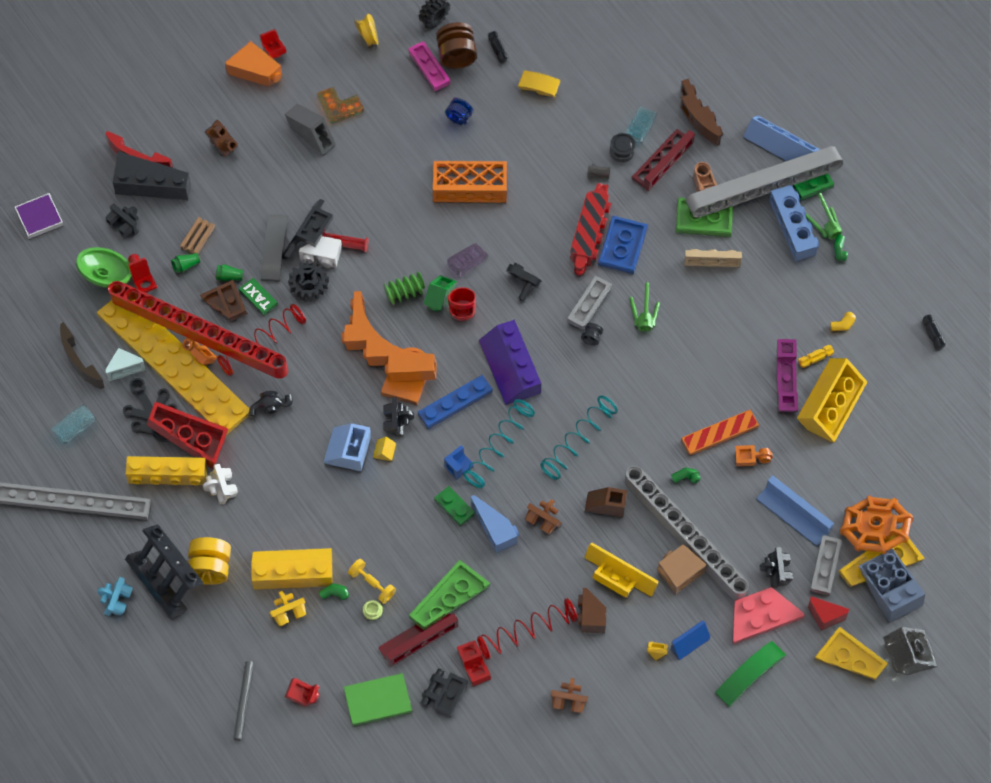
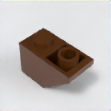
[585,487,628,517]
[577,588,606,633]

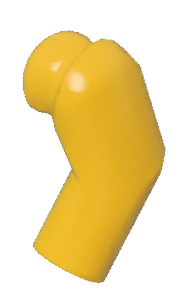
[830,312,856,331]

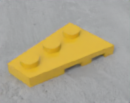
[815,627,888,680]

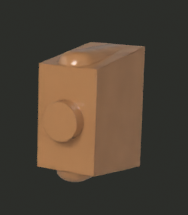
[657,544,707,595]

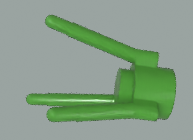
[806,193,842,240]
[629,282,660,332]

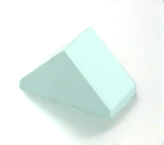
[106,348,145,381]

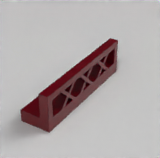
[632,129,695,191]

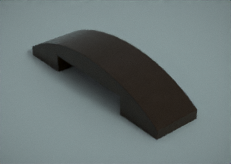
[60,322,104,389]

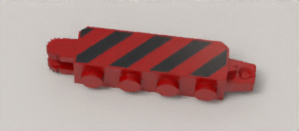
[570,183,611,276]

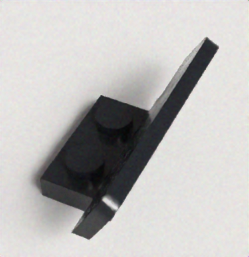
[282,199,333,260]

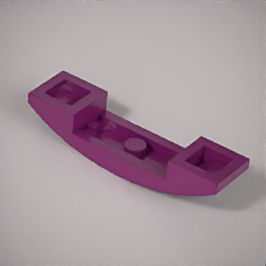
[777,339,798,412]

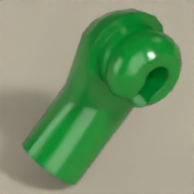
[834,234,848,261]
[318,583,349,600]

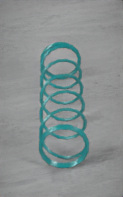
[540,395,618,480]
[463,399,535,488]

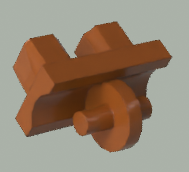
[525,499,562,535]
[551,678,588,713]

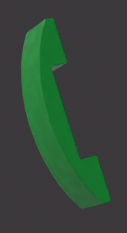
[715,641,786,707]

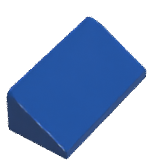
[670,620,710,660]

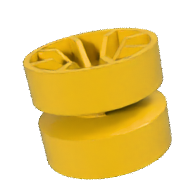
[187,537,231,585]

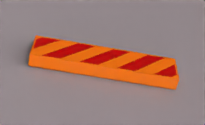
[681,409,759,456]

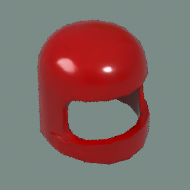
[448,287,476,321]

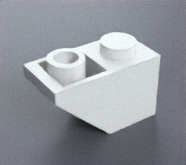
[299,236,342,268]

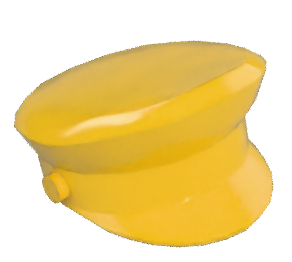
[354,14,378,46]

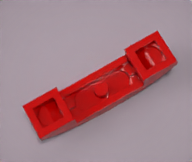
[105,131,173,168]

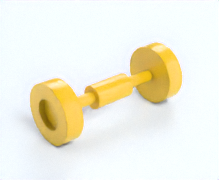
[348,559,396,604]

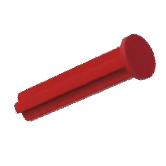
[322,233,369,252]

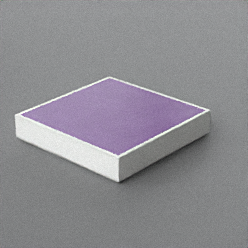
[15,193,63,239]

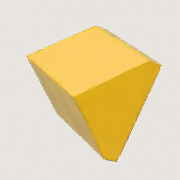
[373,437,396,462]

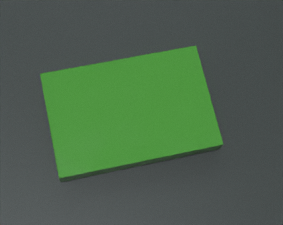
[676,197,733,237]
[344,673,412,726]

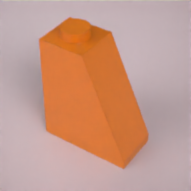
[225,41,282,87]

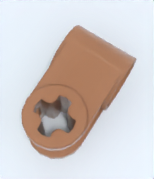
[693,162,717,192]

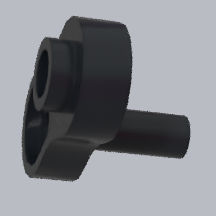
[506,263,542,301]

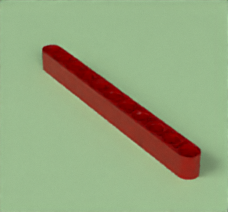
[108,281,289,379]

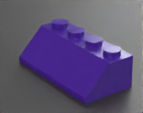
[479,319,542,405]

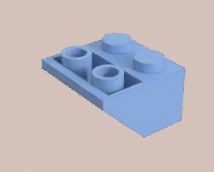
[324,423,371,471]

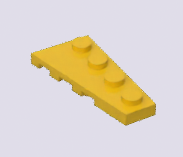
[838,527,925,587]

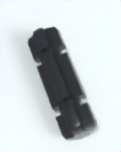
[488,31,508,63]
[922,314,946,349]

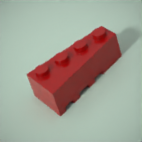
[147,402,228,469]

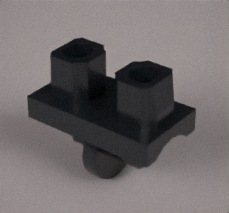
[105,203,139,238]
[383,397,414,437]
[760,547,793,588]

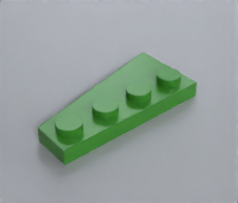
[409,560,490,630]

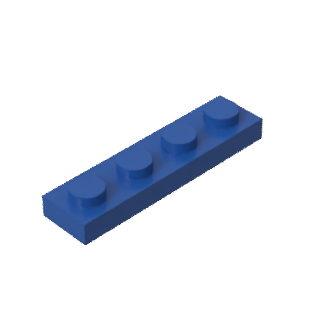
[418,375,493,429]

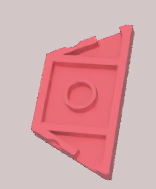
[733,587,805,644]

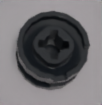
[610,133,636,162]

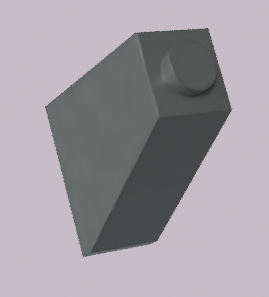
[284,103,336,155]

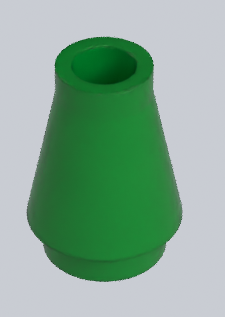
[171,253,200,274]
[216,264,243,282]

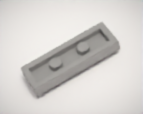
[567,276,612,330]
[810,535,842,596]

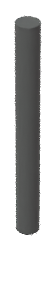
[233,661,253,741]

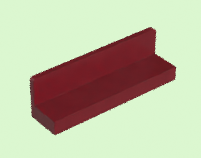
[379,613,458,667]

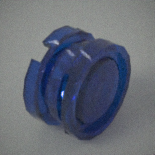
[445,98,474,125]

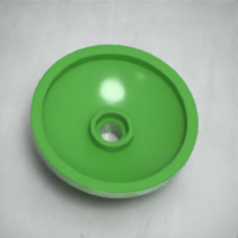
[76,247,131,288]

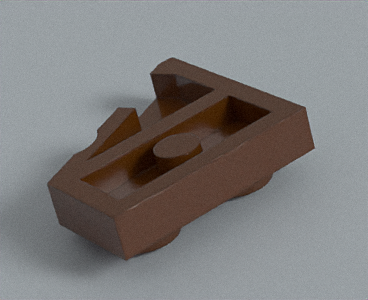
[200,280,248,321]

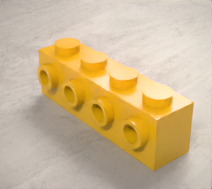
[125,456,207,485]

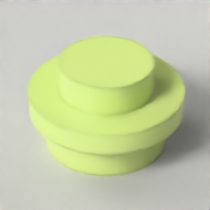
[363,600,383,620]

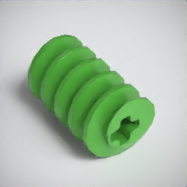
[383,271,425,305]

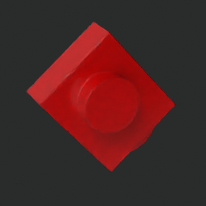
[259,29,287,59]
[285,678,319,707]

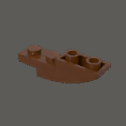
[680,79,723,145]

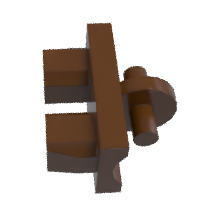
[205,120,238,157]

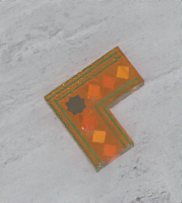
[317,87,364,124]

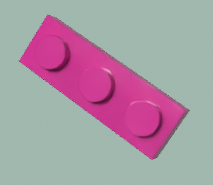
[408,41,451,91]

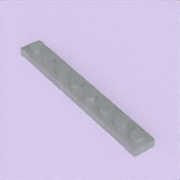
[0,483,151,520]

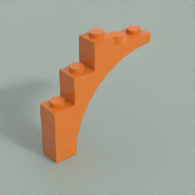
[341,291,437,382]

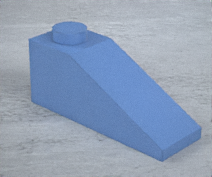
[471,495,519,553]

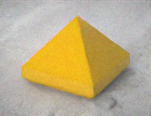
[647,642,668,661]

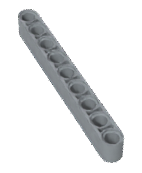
[686,146,844,218]
[625,466,749,600]

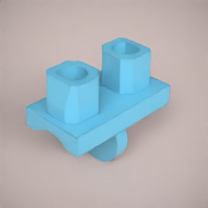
[97,577,133,616]

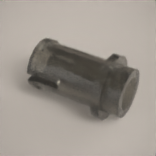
[587,164,610,179]

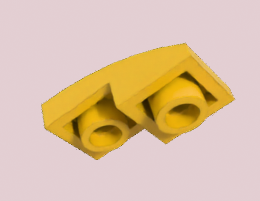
[518,70,560,97]

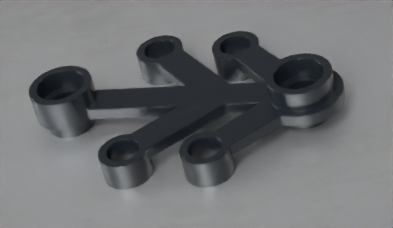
[123,378,178,442]

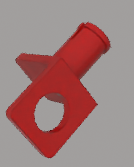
[128,254,157,293]

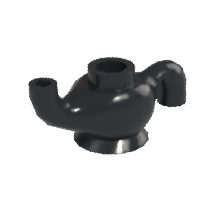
[249,391,293,417]

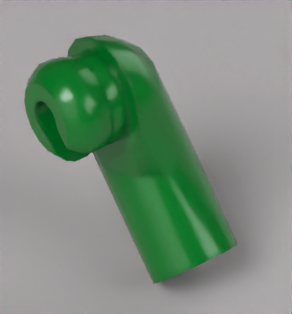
[671,467,701,483]

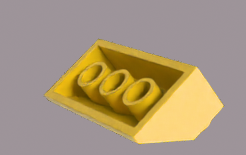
[797,358,867,442]
[252,548,333,590]

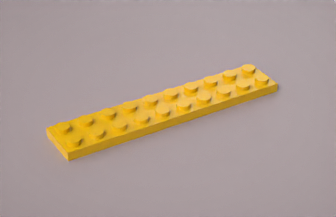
[97,300,249,434]

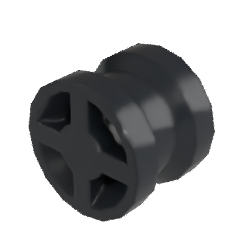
[581,323,603,346]

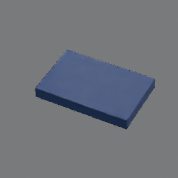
[598,215,648,274]

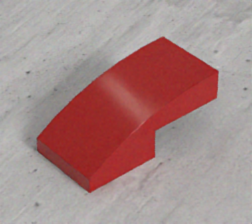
[456,640,491,686]

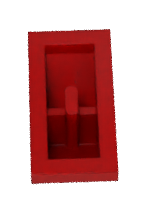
[808,596,849,631]

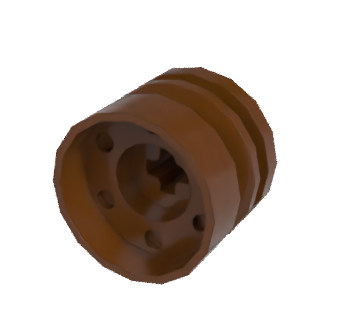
[436,22,477,69]

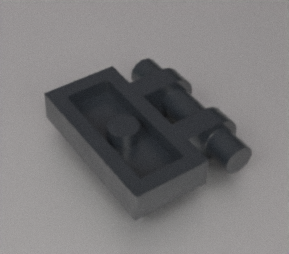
[420,668,468,718]

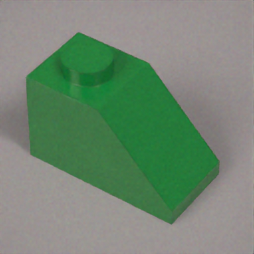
[423,275,457,311]

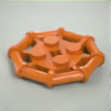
[840,495,913,554]

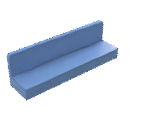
[744,115,820,161]
[757,475,834,546]

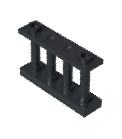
[125,524,204,618]

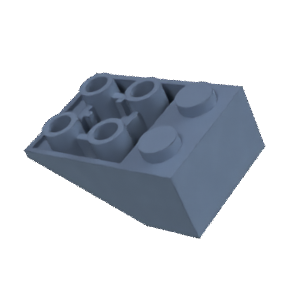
[859,548,925,623]

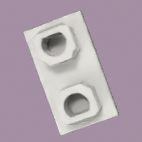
[203,464,238,504]

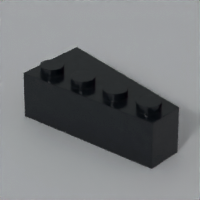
[113,151,191,200]

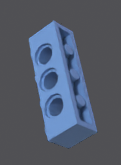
[769,185,819,261]

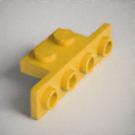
[585,543,659,598]

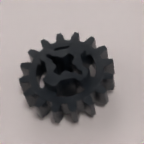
[288,261,329,301]

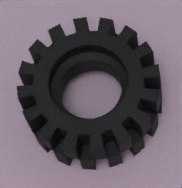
[418,0,451,29]

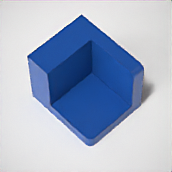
[444,445,474,480]

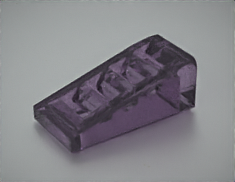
[447,243,488,278]

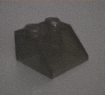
[883,627,938,675]

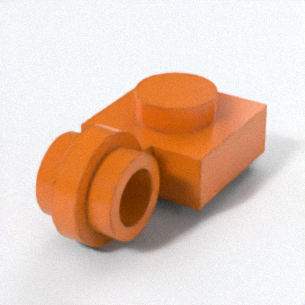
[182,337,217,365]
[735,445,773,467]

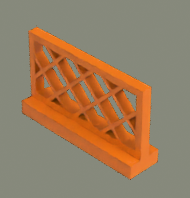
[433,161,507,203]

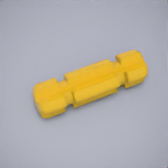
[798,345,834,368]

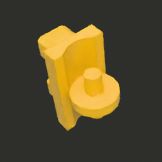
[269,591,306,626]

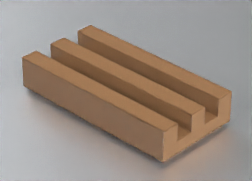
[180,217,215,254]

